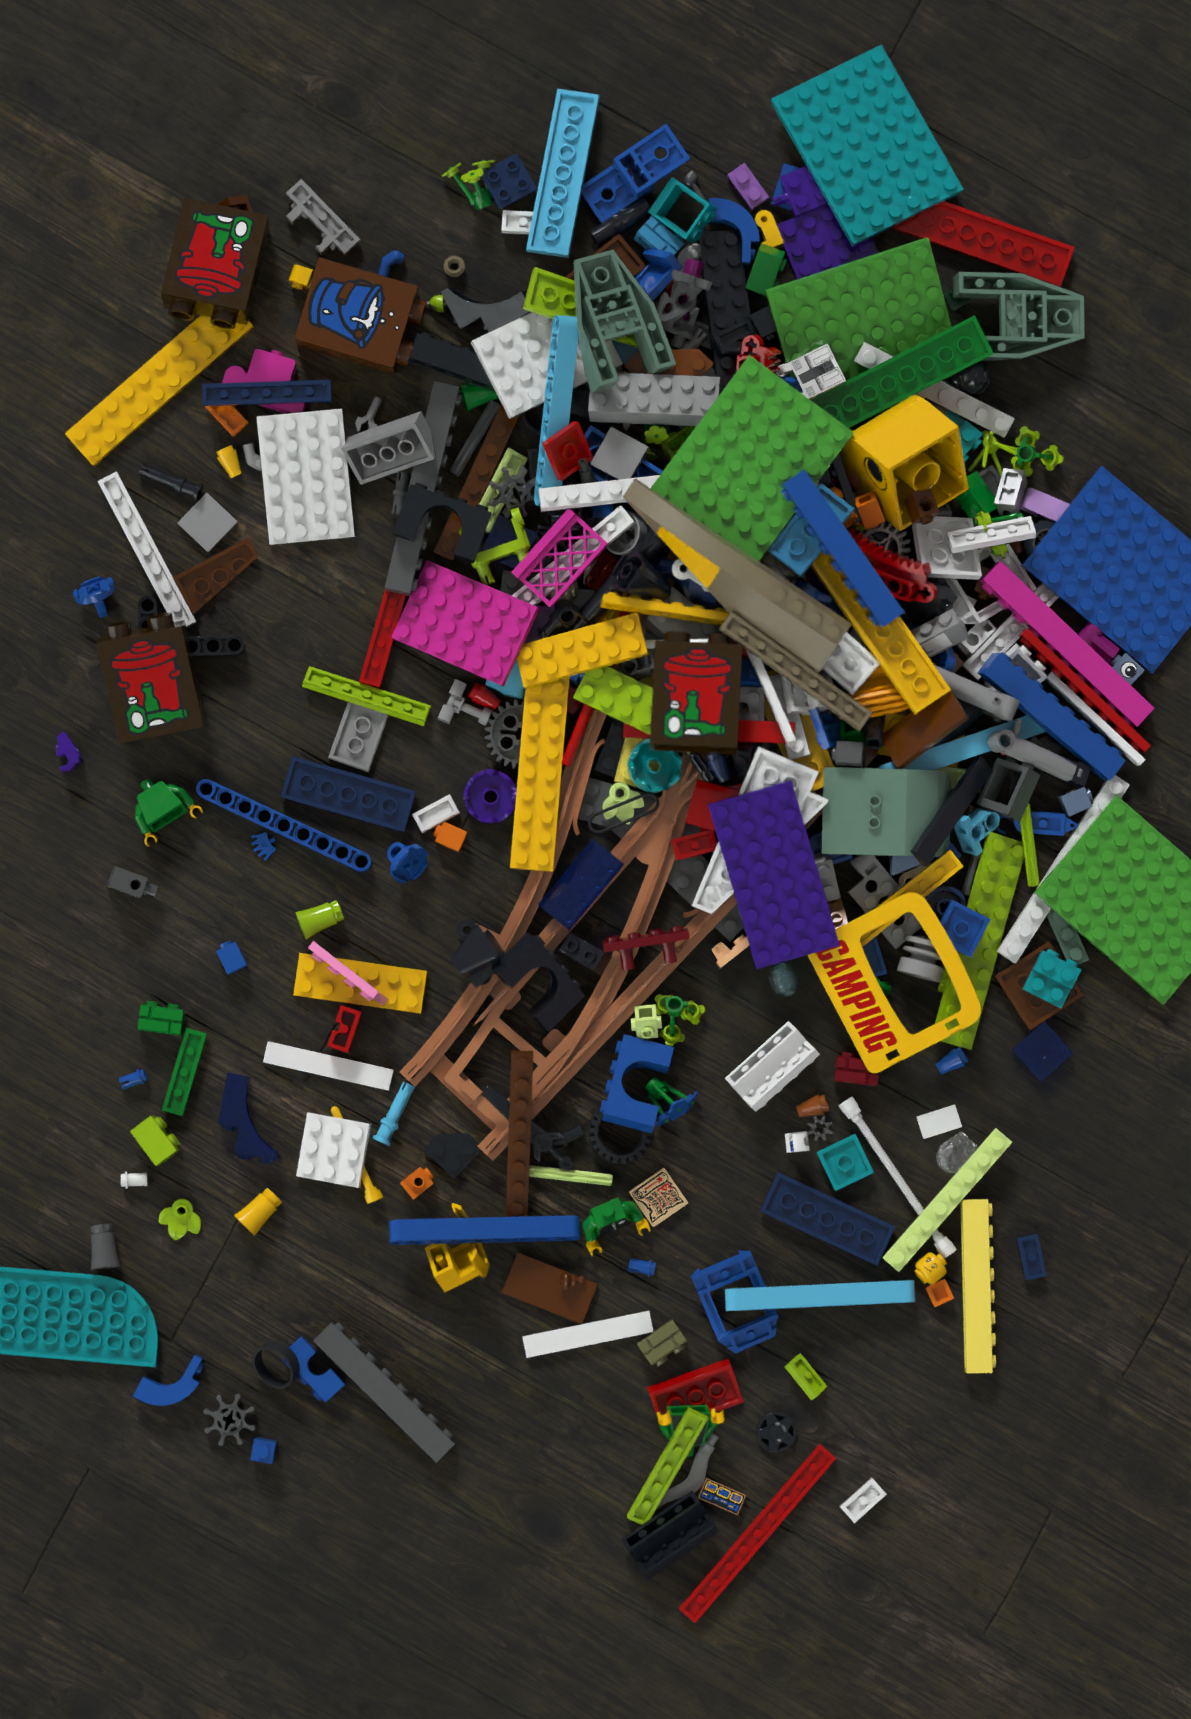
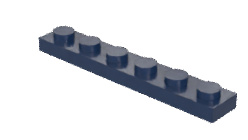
[202,380,332,407]

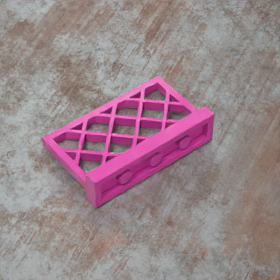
[511,508,608,608]

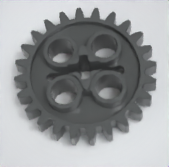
[484,700,524,769]

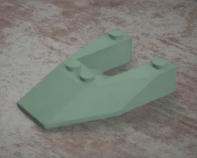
[574,250,676,393]
[953,272,1085,361]

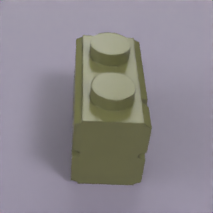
[637,1319,687,1366]

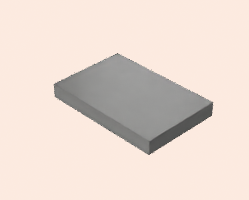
[328,702,389,773]

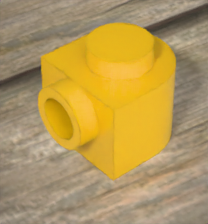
[288,264,314,291]

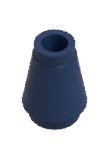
[706,753,731,783]

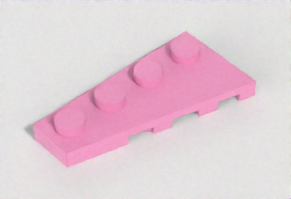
[308,941,388,1006]

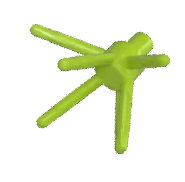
[968,430,1018,476]

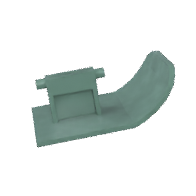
[822,767,951,857]

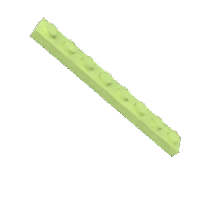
[882,1128,1012,1272]

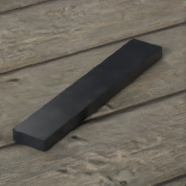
[910,756,993,866]

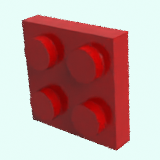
[542,421,593,481]

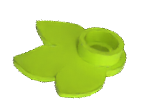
[158,1199,201,1240]

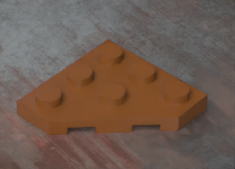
[624,349,714,376]

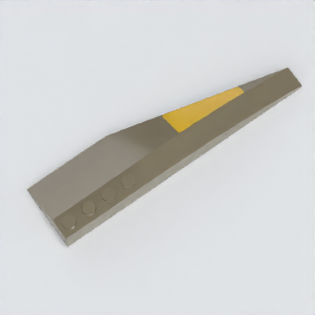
[623,478,851,673]

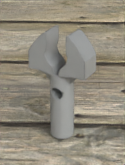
[355,397,382,433]

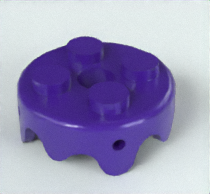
[464,769,517,824]

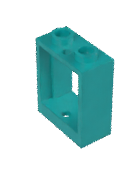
[648,177,717,244]

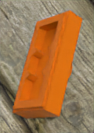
[204,406,249,438]

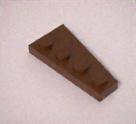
[173,538,258,615]

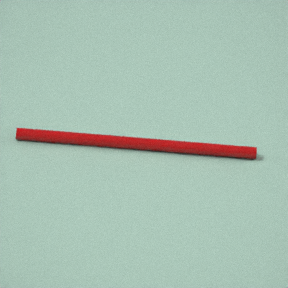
[561,594,631,767]

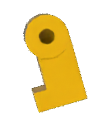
[755,210,784,249]

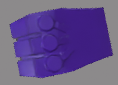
[55,731,83,773]

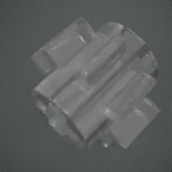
[807,1116,833,1141]

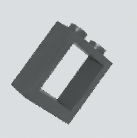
[976,757,1040,822]

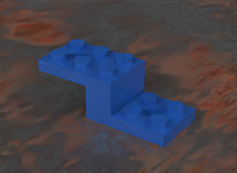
[581,124,690,223]

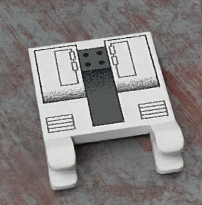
[777,344,846,399]

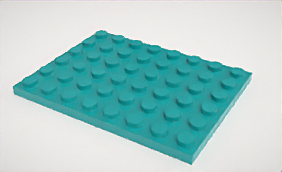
[770,45,964,247]

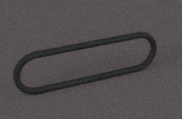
[588,792,659,834]

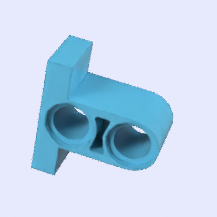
[954,807,1000,856]

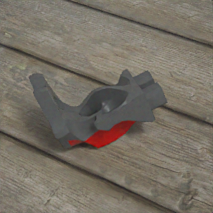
[657,270,712,349]

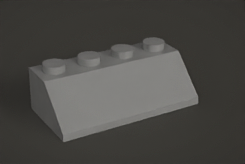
[341,411,435,485]

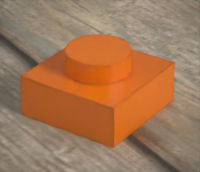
[925,1278,954,1307]

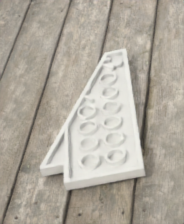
[692,747,829,914]

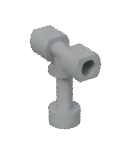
[438,679,493,726]

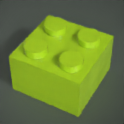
[130,1116,180,1166]

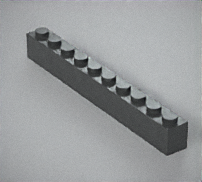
[385,381,463,596]

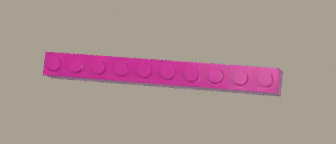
[979,561,1154,727]

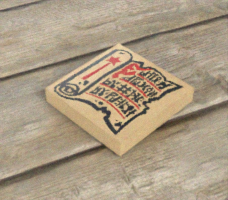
[629,1168,688,1227]

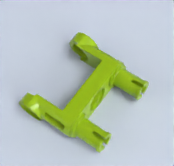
[458,507,531,586]

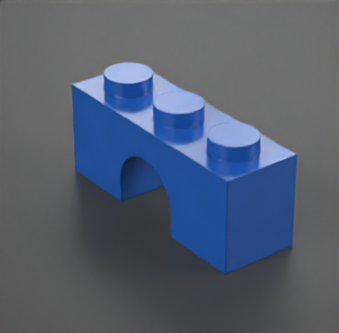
[282,1335,346,1402]

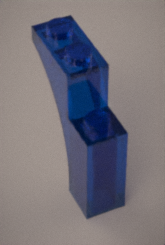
[217,1073,279,1164]

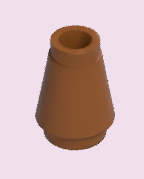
[796,1094,830,1118]

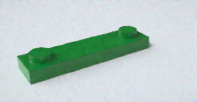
[162,1028,207,1116]

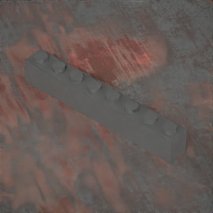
[313,1321,455,1463]

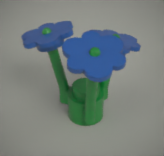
[645,1077,699,1127]

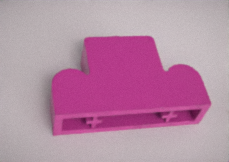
[222,349,307,414]

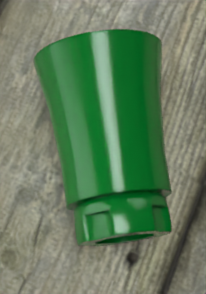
[458,382,499,412]

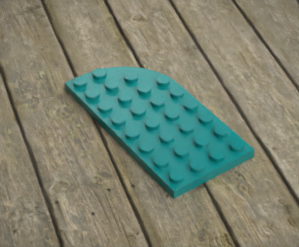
[0,1266,158,1367]

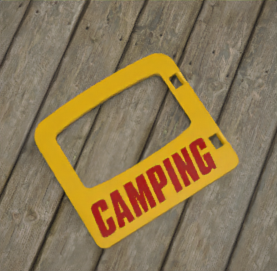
[808,892,981,1073]

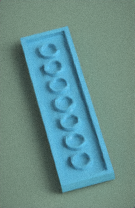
[526,89,600,258]

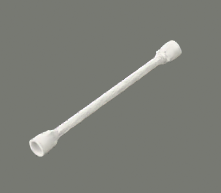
[838,1096,957,1258]

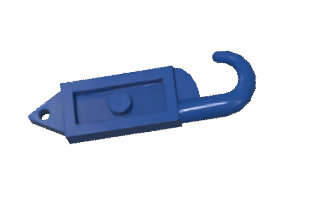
[995,811,1079,836]

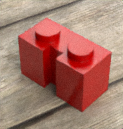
[327,1005,363,1053]

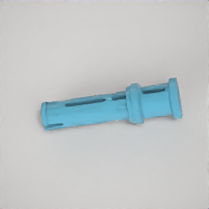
[372,1081,415,1146]

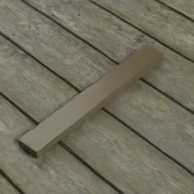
[719,612,872,731]

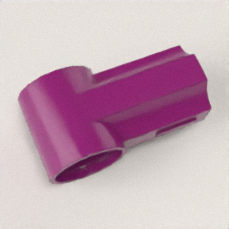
[1078,622,1120,663]

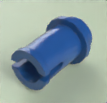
[119,1068,148,1090]
[628,1258,656,1277]

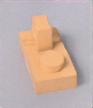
[711,934,749,968]

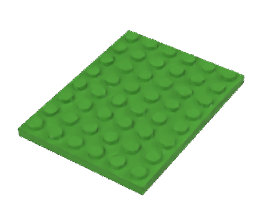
[765,237,951,381]
[651,355,854,561]
[1034,795,1191,1005]

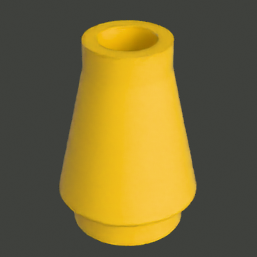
[216,445,242,478]

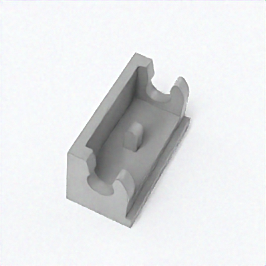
[994,468,1027,516]

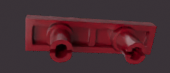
[602,926,690,970]

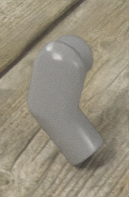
[243,443,262,471]

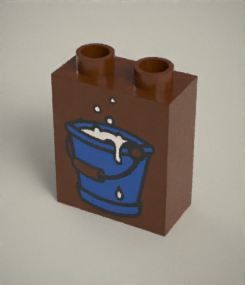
[294,257,427,375]

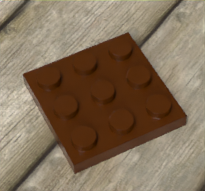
[994,941,1084,1030]

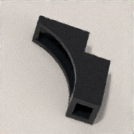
[441,287,532,333]

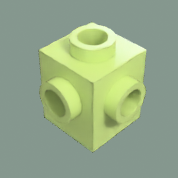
[631,1004,662,1039]

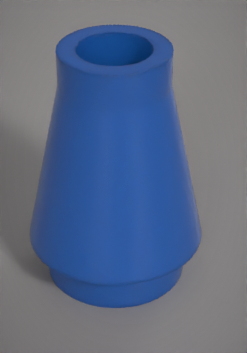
[935,1047,969,1075]

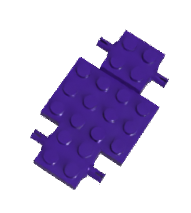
[772,166,878,279]

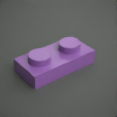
[727,163,769,211]

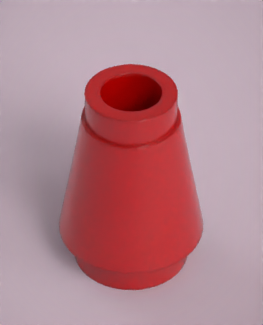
[468,682,501,711]

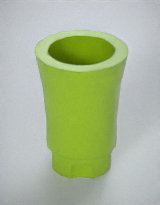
[295,900,344,940]

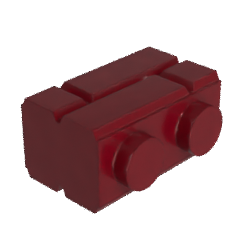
[833,1052,879,1086]

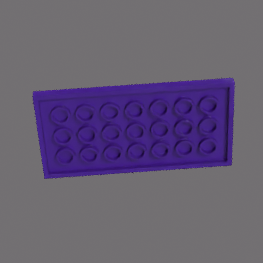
[708,780,840,969]

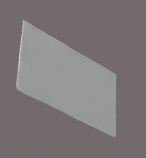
[917,1104,962,1139]

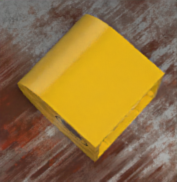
[839,395,968,531]

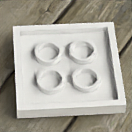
[912,516,982,580]
[296,1112,371,1188]

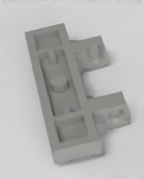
[286,179,360,255]

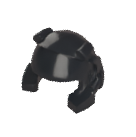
[950,361,991,398]

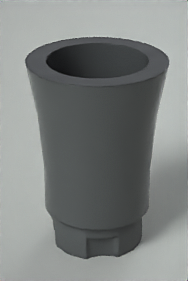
[90,1224,121,1270]

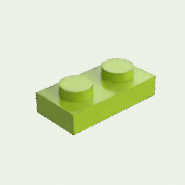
[784,1353,827,1401]

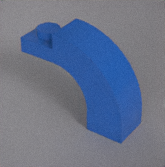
[708,198,759,266]
[133,1354,205,1406]

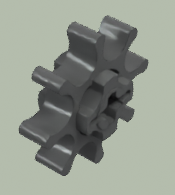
[489,466,536,518]
[204,1393,256,1446]

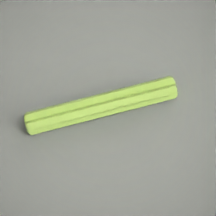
[529,1165,613,1186]

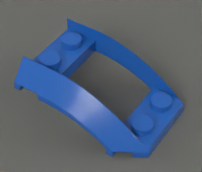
[691,1251,779,1353]

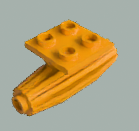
[839,665,910,719]

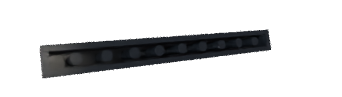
[407,332,613,431]

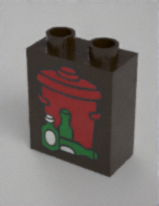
[161,198,270,329]
[96,612,207,744]
[650,631,742,755]

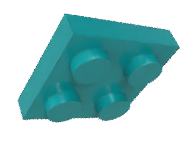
[816,1134,874,1191]

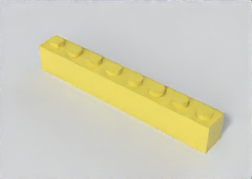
[960,1199,996,1373]

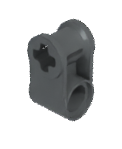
[620,648,655,681]

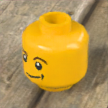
[914,1252,947,1285]

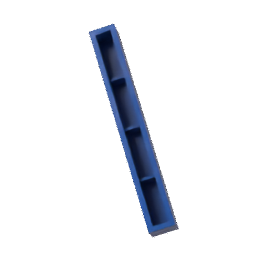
[781,470,904,628]
[977,652,1126,781]

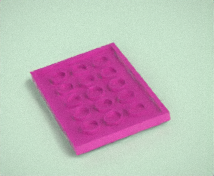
[391,560,539,687]

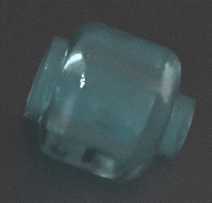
[768,963,800,996]

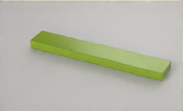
[302,666,431,726]
[627,1407,708,1525]

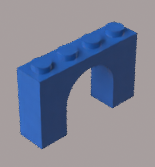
[600,1034,674,1133]

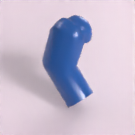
[378,250,404,277]

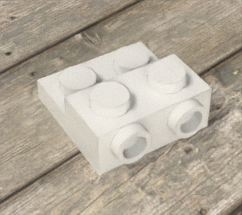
[1005,643,1047,683]

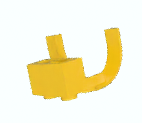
[425,1203,489,1292]

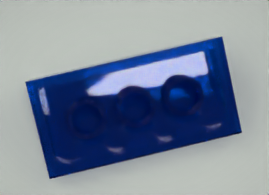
[538,838,624,931]

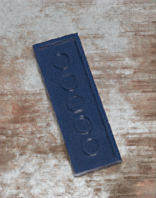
[281,756,416,833]
[760,1172,895,1266]

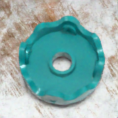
[627,738,682,793]

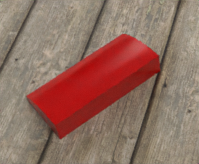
[685,779,740,831]
[647,1358,744,1415]

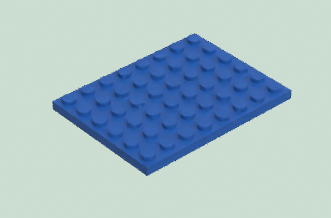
[1021,466,1191,674]

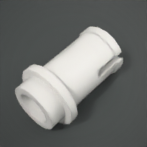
[121,1171,148,1189]

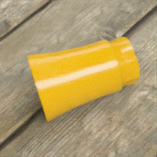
[234,1188,282,1236]

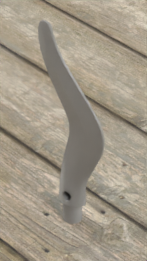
[656,1433,719,1510]

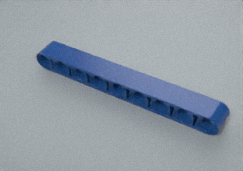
[196,779,372,872]
[389,1215,580,1245]

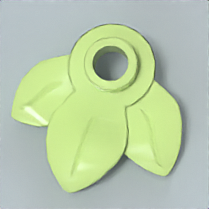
[602,782,644,824]

